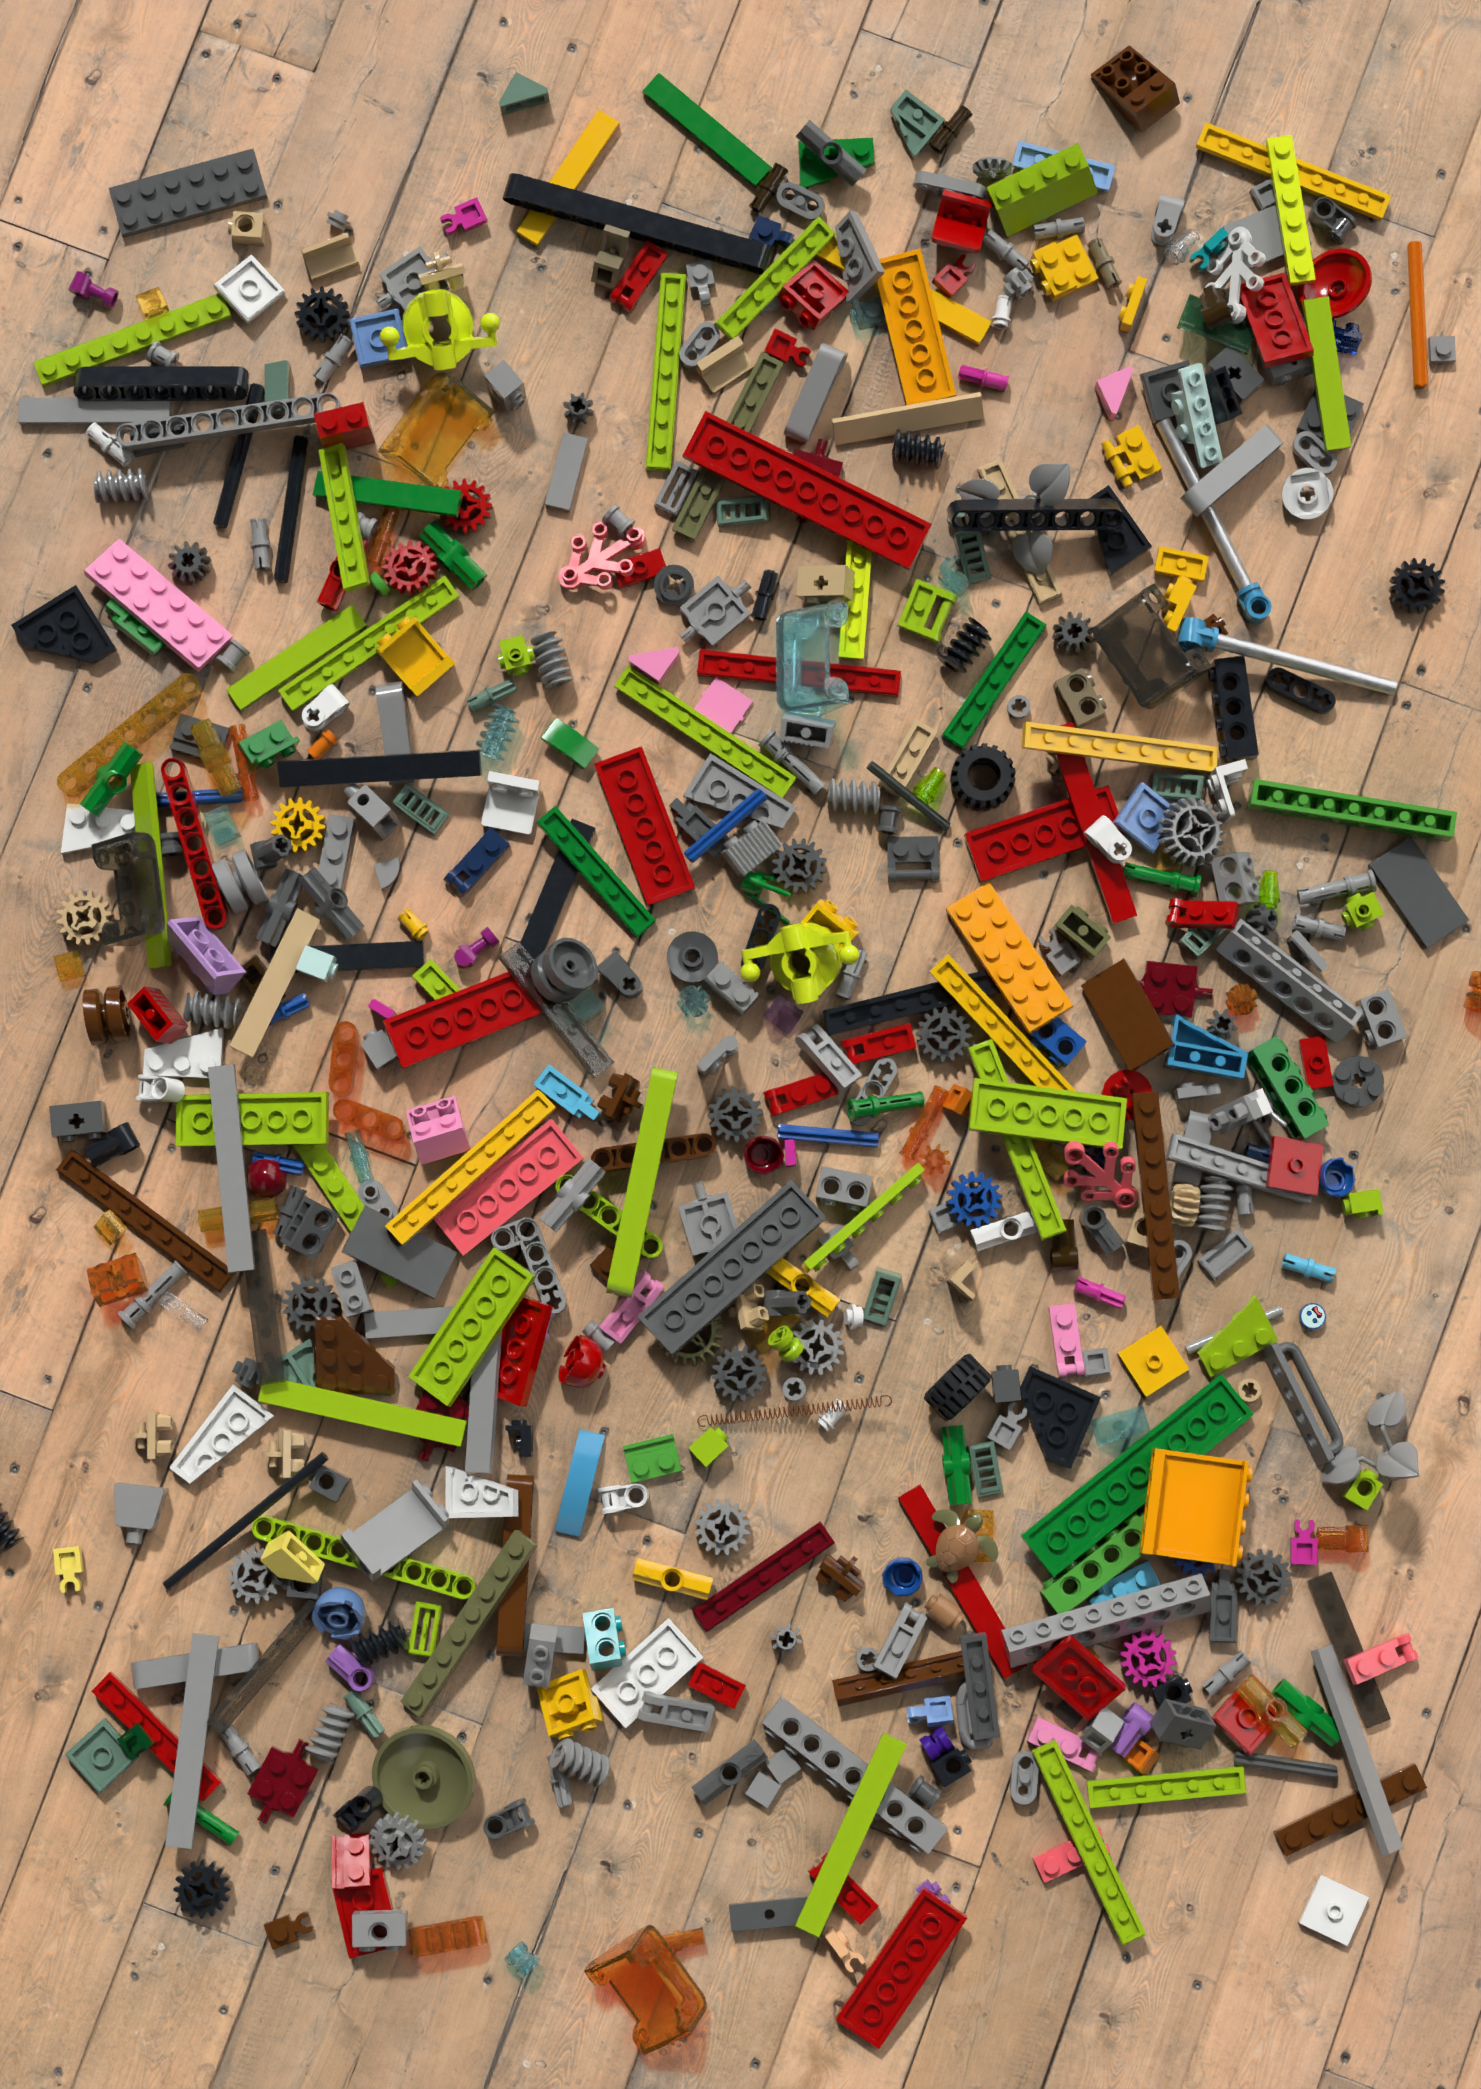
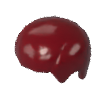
[743,1135,784,1175]
[247,1159,287,1198]

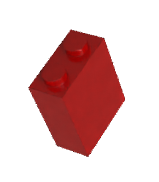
[314,402,375,450]

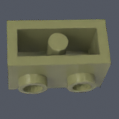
[1053,904,1111,960]

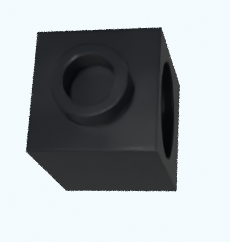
[1150,1674,1193,1707]
[930,1746,972,1787]

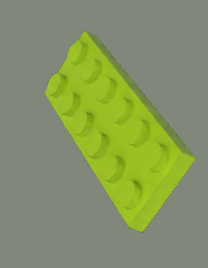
[968,1078,1127,1151]
[176,1092,329,1147]
[408,1247,537,1407]

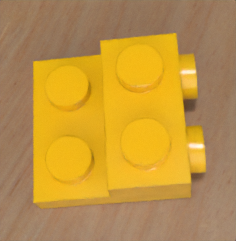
[1030,235,1099,302]
[1159,576,1197,643]
[797,900,860,960]
[536,1669,603,1741]

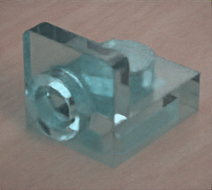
[849,297,886,331]
[938,554,969,598]

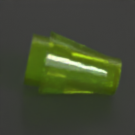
[913,767,946,805]
[1257,870,1281,909]

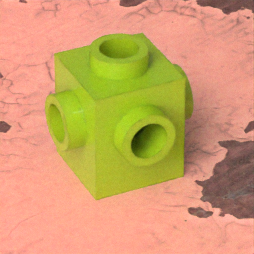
[497,635,535,677]
[1341,892,1385,932]

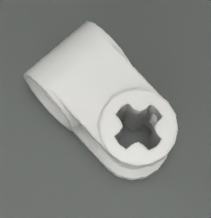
[302,684,350,732]
[1084,815,1132,864]
[135,1075,185,1103]
[598,1483,649,1514]

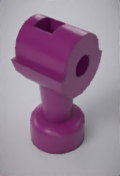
[68,271,119,309]
[454,927,500,968]

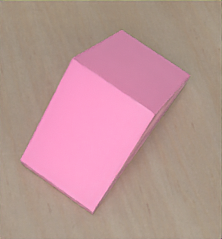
[1094,366,1134,421]
[628,647,680,686]

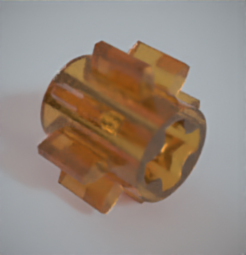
[1225,984,1258,1016]
[919,1144,951,1176]

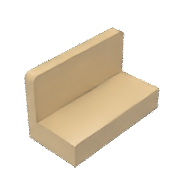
[301,233,359,282]
[696,336,754,394]
[947,1260,977,1301]

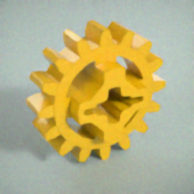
[270,797,327,854]

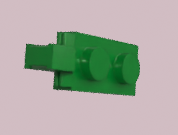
[105,599,166,657]

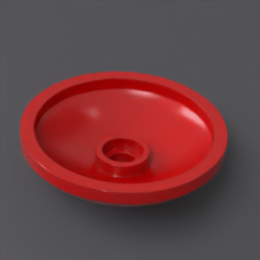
[1298,248,1372,319]

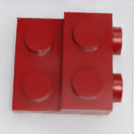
[777,260,849,331]

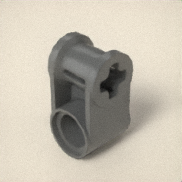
[1308,197,1358,245]
[597,950,643,999]
[483,1797,535,1839]

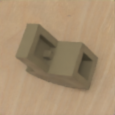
[591,224,630,289]

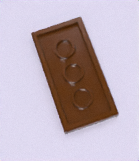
[1081,958,1176,1072]

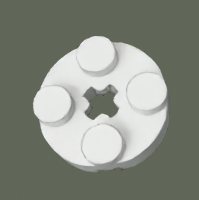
[1282,468,1333,519]

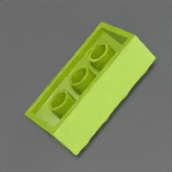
[986,143,1098,238]

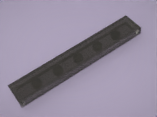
[498,942,614,1079]
[245,1229,286,1386]
[1306,1571,1391,1728]
[207,1599,316,1734]

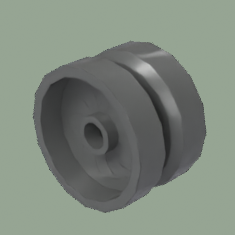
[531,938,598,1003]

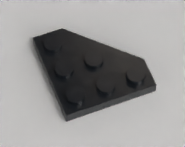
[11,585,117,663]
[1020,1366,1101,1469]

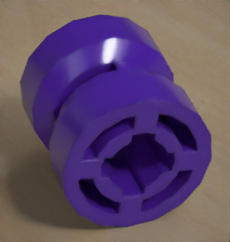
[919,1726,955,1762]

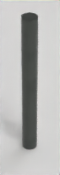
[866,761,951,831]

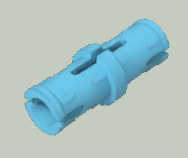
[1281,1252,1336,1284]

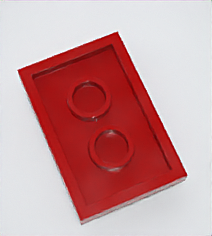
[1032,1635,1126,1721]
[331,1866,393,1959]

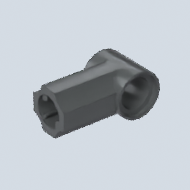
[250,834,292,871]
[1079,1206,1125,1256]
[764,1290,811,1317]

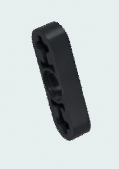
[1265,667,1336,714]
[741,904,780,972]

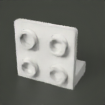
[1206,759,1248,824]
[481,771,541,835]

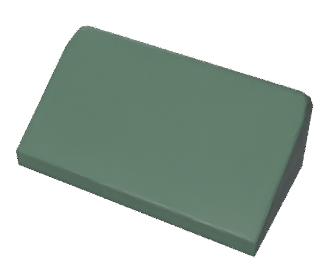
[265,360,290,414]

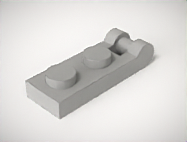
[795,1024,862,1092]
[872,1602,928,1680]
[637,1691,715,1732]

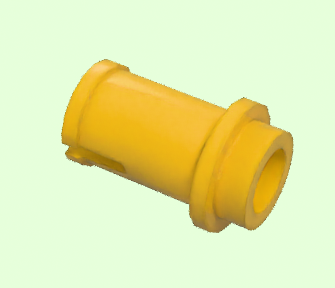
[397,908,429,941]

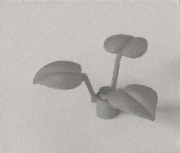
[959,463,1070,575]
[1321,1392,1419,1485]

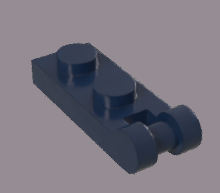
[443,828,510,897]

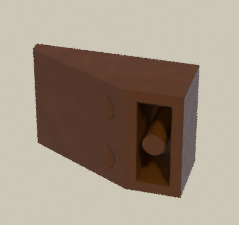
[1091,45,1180,133]

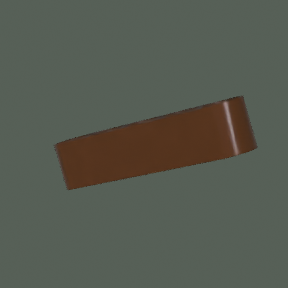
[591,1133,716,1172]

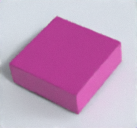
[368,999,396,1019]
[784,1139,797,1167]

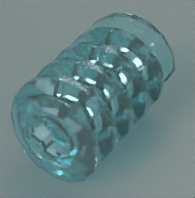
[476,704,520,761]

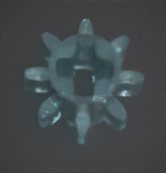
[677,985,711,1017]

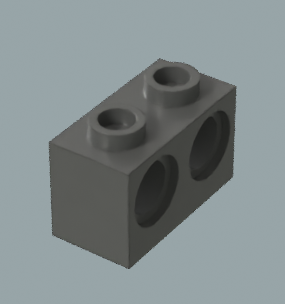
[280,1196,339,1260]

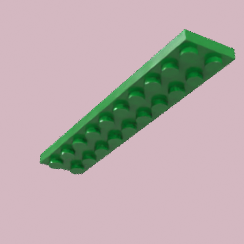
[1020,1374,1254,1577]

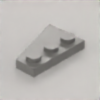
[835,211,885,304]

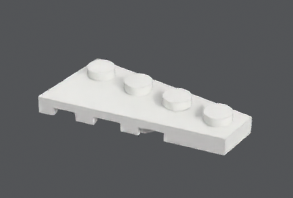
[169,1384,275,1484]

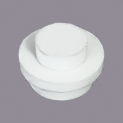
[844,1304,864,1330]

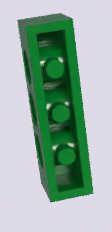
[1247,1036,1330,1141]

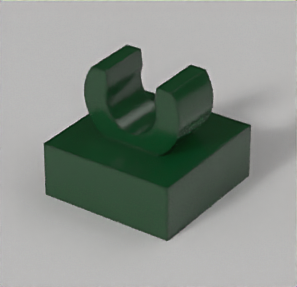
[116,1722,155,1760]

